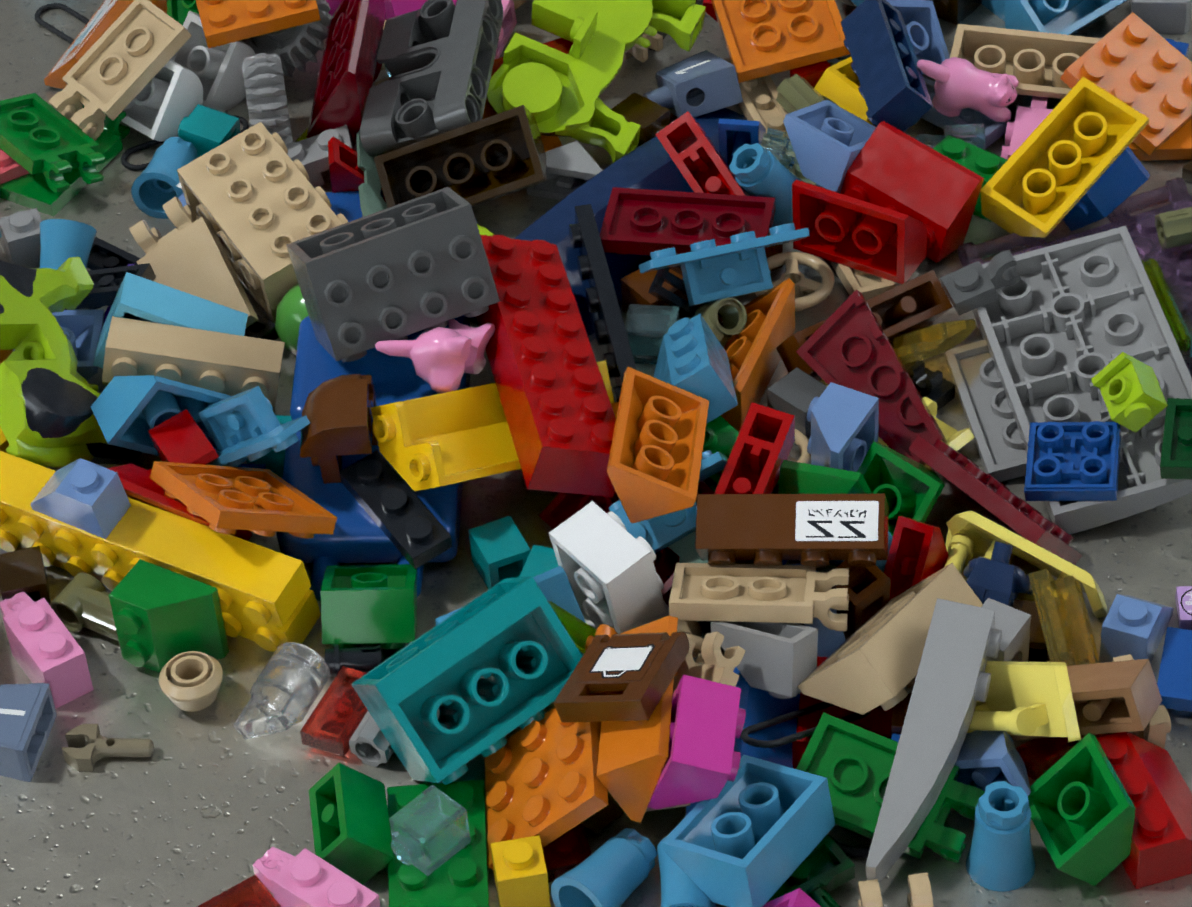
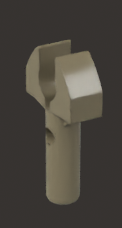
[62,723,154,772]

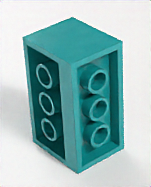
[351,576,583,785]

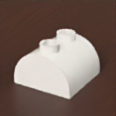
[170,11,255,112]
[121,60,203,142]

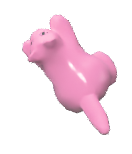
[917,57,1019,122]
[375,319,495,394]

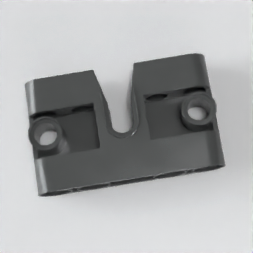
[360,0,503,157]

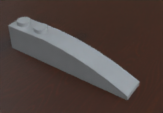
[865,598,1002,883]

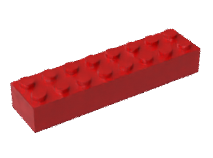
[475,235,616,497]

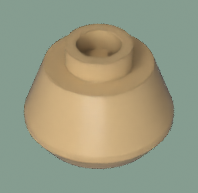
[159,651,223,712]

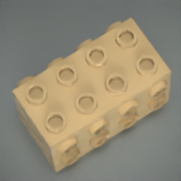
[177,122,348,323]

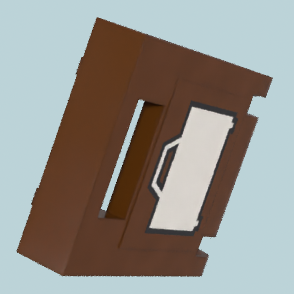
[554,632,689,722]

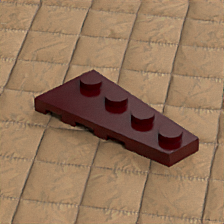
[796,289,948,465]

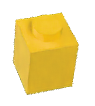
[490,835,551,907]

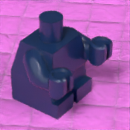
[963,541,1038,607]

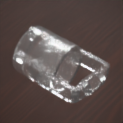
[233,642,330,739]

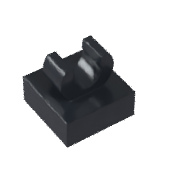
[907,360,955,411]

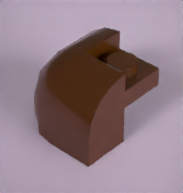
[300,374,378,484]

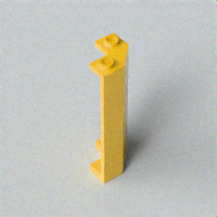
[371,360,619,491]

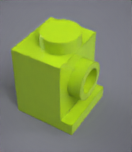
[1091,352,1168,433]

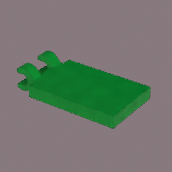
[0,93,105,192]
[0,104,130,217]
[796,712,985,863]

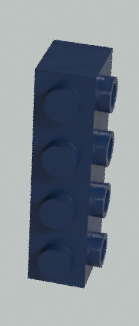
[841,0,933,132]

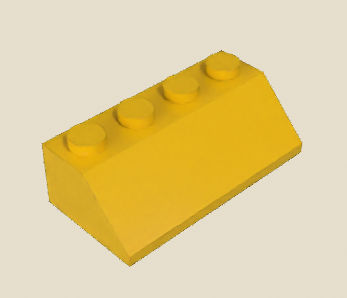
[980,77,1149,238]

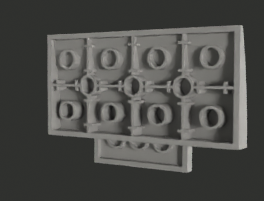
[944,226,1192,535]

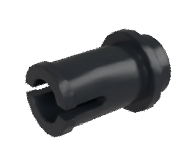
[325,644,382,681]

